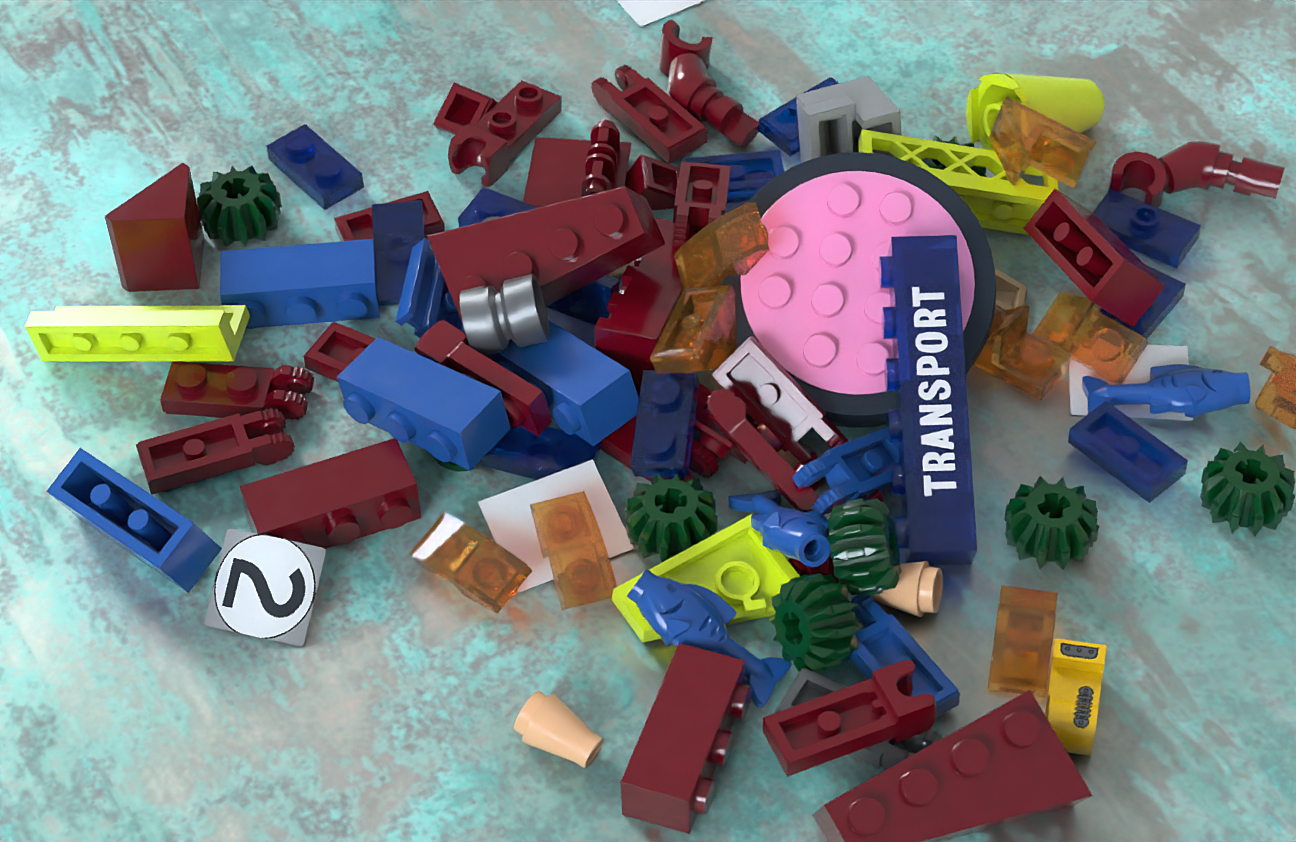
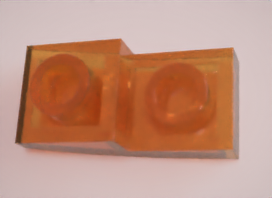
[674,202,770,301]
[530,491,617,611]
[409,512,532,614]

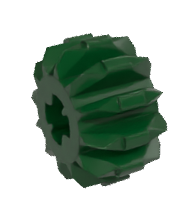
[197,165,282,247]
[1200,442,1295,536]
[625,471,718,562]
[1004,476,1099,570]
[827,498,902,596]
[769,574,862,672]

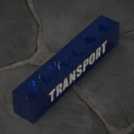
[879,235,977,566]

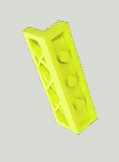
[858,129,1059,235]
[25,305,250,362]

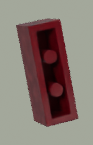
[1023,189,1166,327]
[240,438,422,549]
[620,643,752,834]

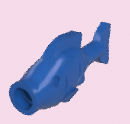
[1082,364,1250,418]
[728,490,831,567]
[627,569,792,708]

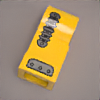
[1045,638,1107,756]

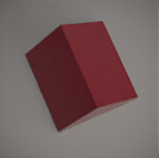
[105,163,204,292]

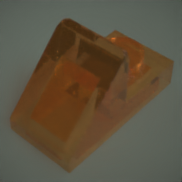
[989,97,1096,188]
[650,284,737,374]
[1032,292,1148,385]
[974,305,1071,401]
[1255,346,1296,429]
[988,585,1058,697]

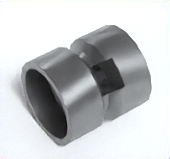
[460,274,550,356]

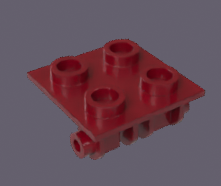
[522,120,631,209]

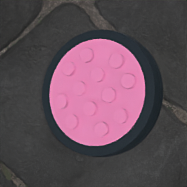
[717,152,996,428]

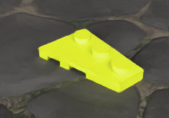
[612,514,800,642]

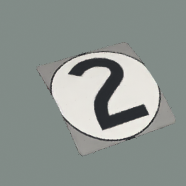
[204,529,326,646]

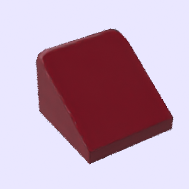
[433,82,498,135]
[625,154,680,211]

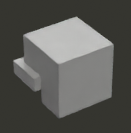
[796,76,902,163]

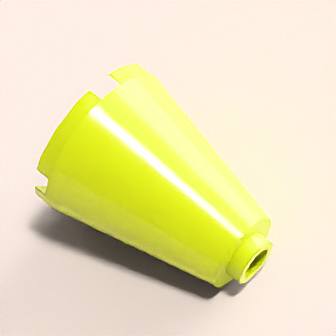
[966,73,1105,158]

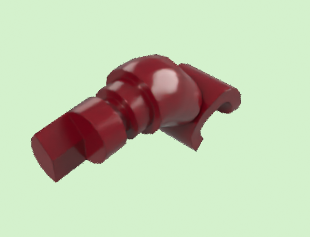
[658,19,761,147]
[1107,141,1285,217]

